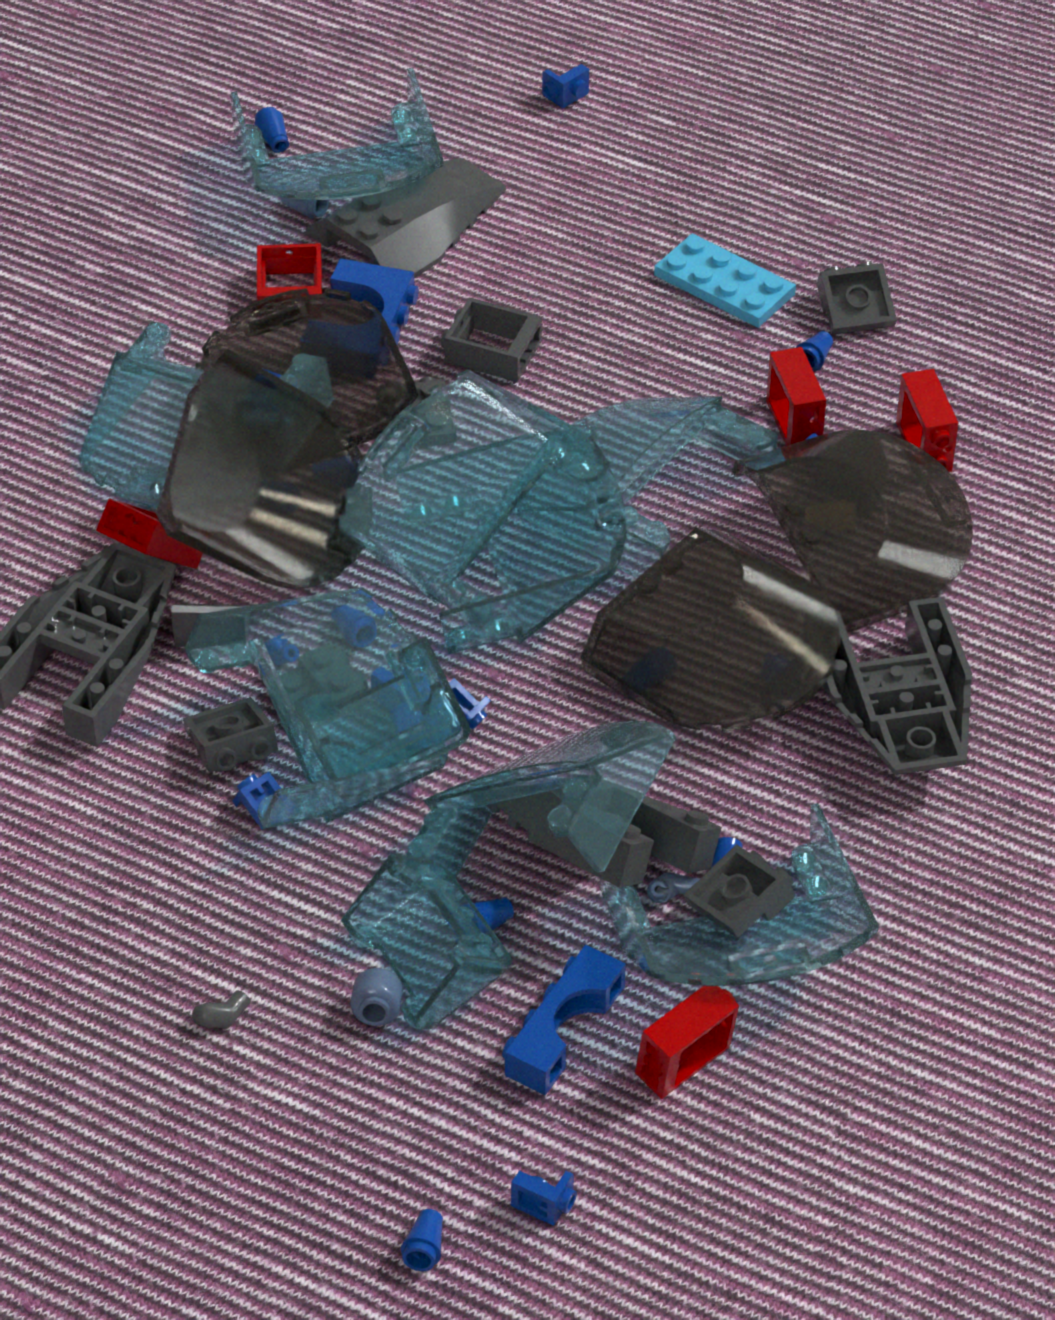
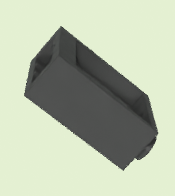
[441,297,542,382]

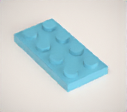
[654,233,796,328]

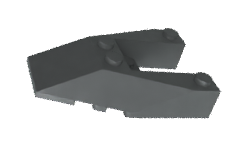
[0,543,176,747]
[802,596,972,775]
[472,771,722,888]

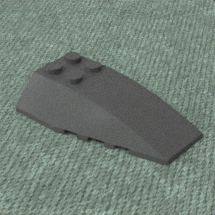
[306,158,506,278]

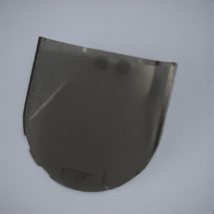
[194,288,418,480]
[156,349,373,589]
[732,430,973,633]
[581,527,841,731]

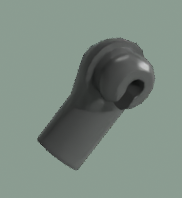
[192,990,251,1029]

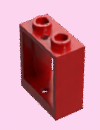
[257,243,323,321]
[766,347,826,455]
[896,369,959,477]
[96,498,210,569]
[635,980,739,1099]

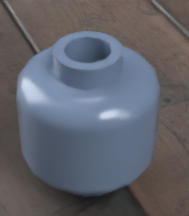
[350,968,403,1026]

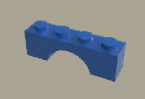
[502,944,626,1096]

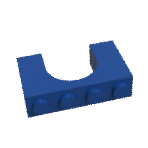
[300,258,419,380]

